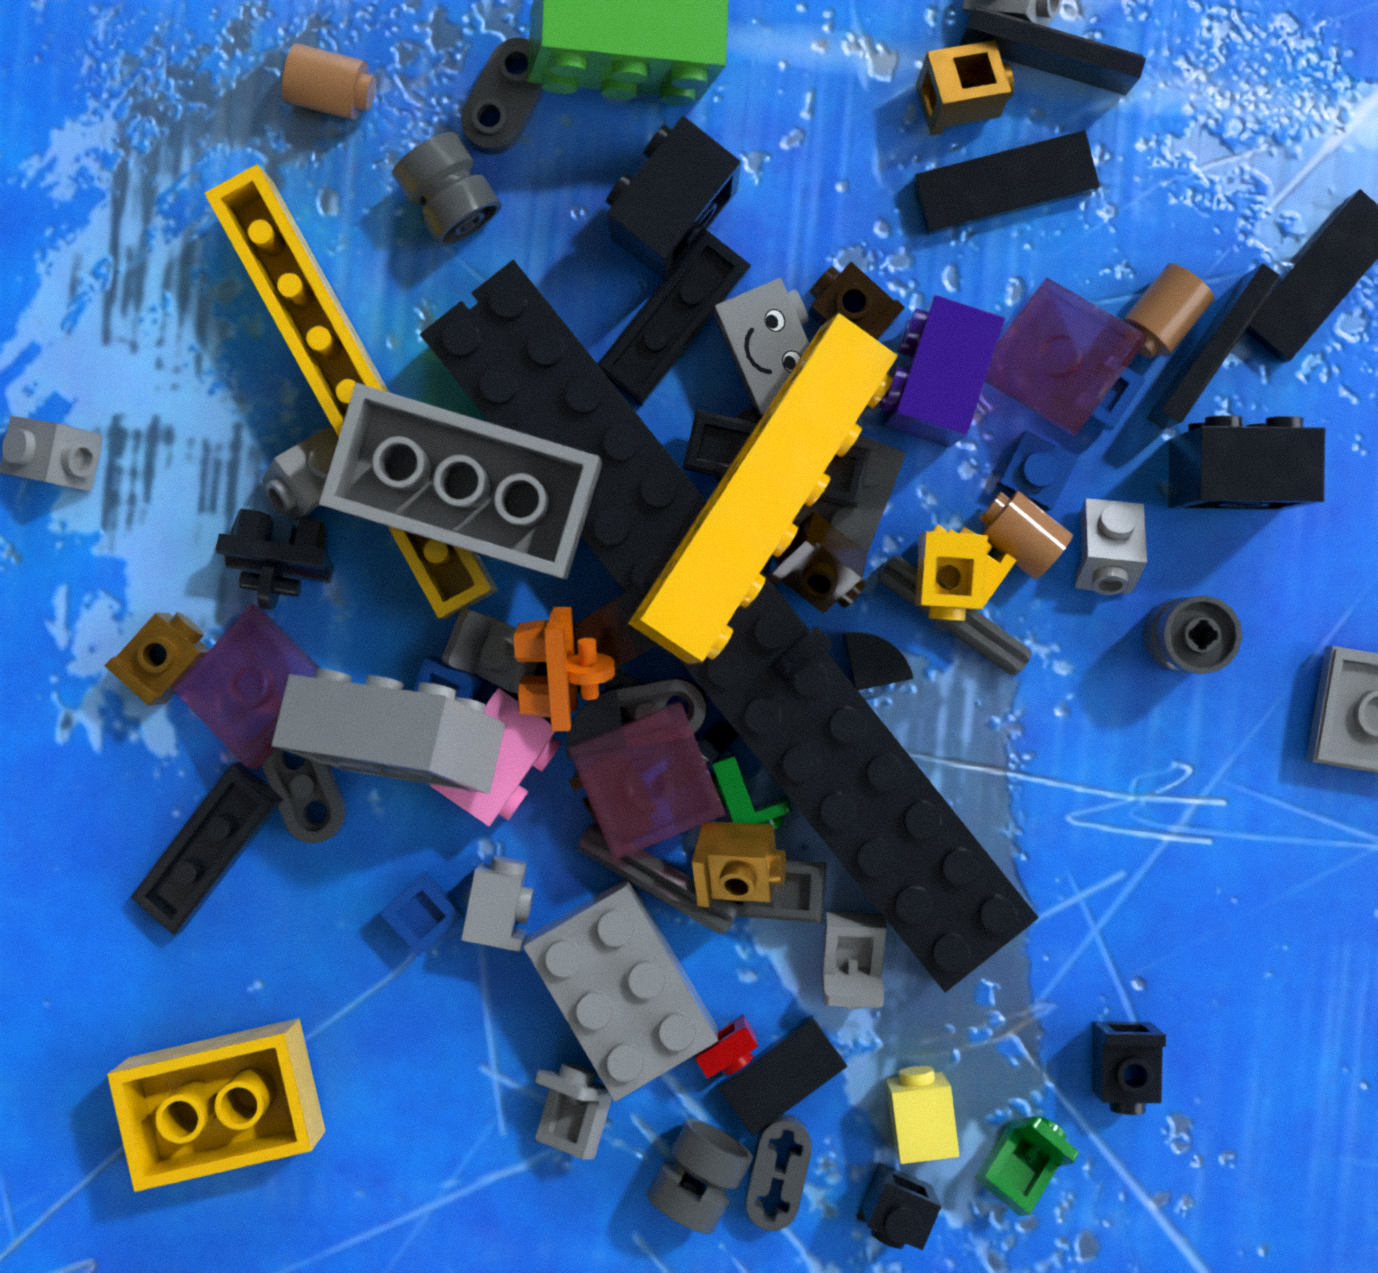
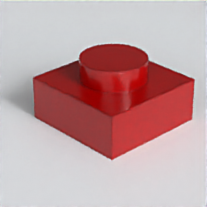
[695,1014,758,1079]

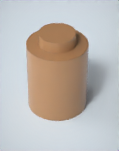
[282,43,377,120]
[1122,264,1214,358]
[978,490,1073,580]

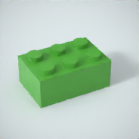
[527,0,729,106]

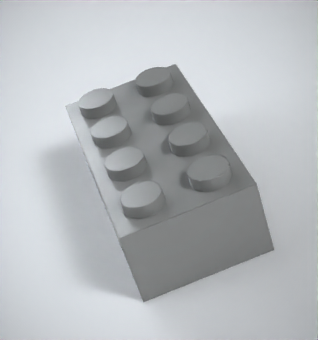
[319,383,602,580]

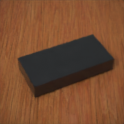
[718,1015,848,1136]

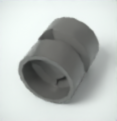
[392,132,502,247]
[1143,596,1242,674]
[647,1118,753,1234]

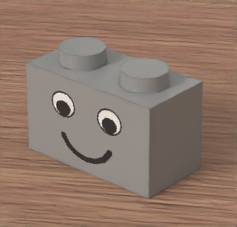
[714,277,809,421]

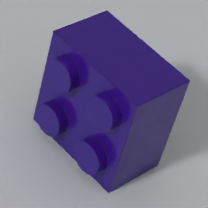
[879,295,1005,448]

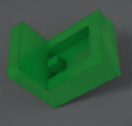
[705,753,792,829]
[975,1116,1079,1216]

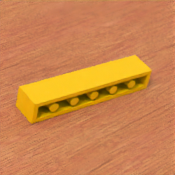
[628,313,898,664]

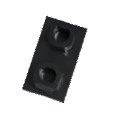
[215,508,334,610]

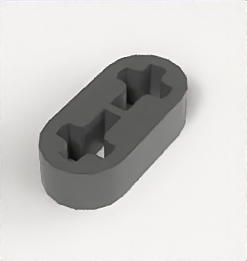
[745,1114,812,1231]

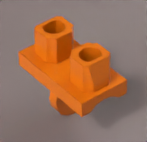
[513,607,615,731]

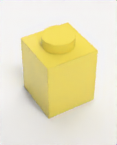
[885,1066,960,1164]

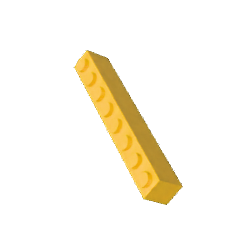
[204,164,498,619]

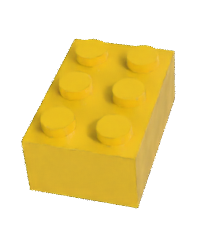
[107,1018,326,1192]

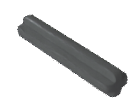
[877,555,1032,675]
[577,823,739,934]

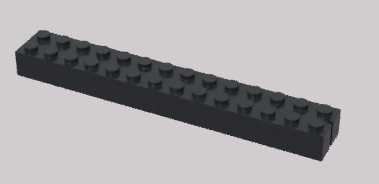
[419,259,1039,993]

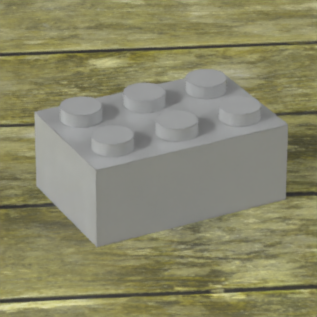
[271,668,505,794]
[523,879,718,1102]

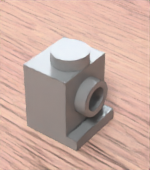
[461,856,534,952]

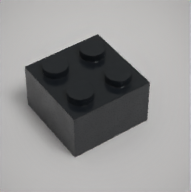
[606,116,741,280]
[1168,415,1325,510]

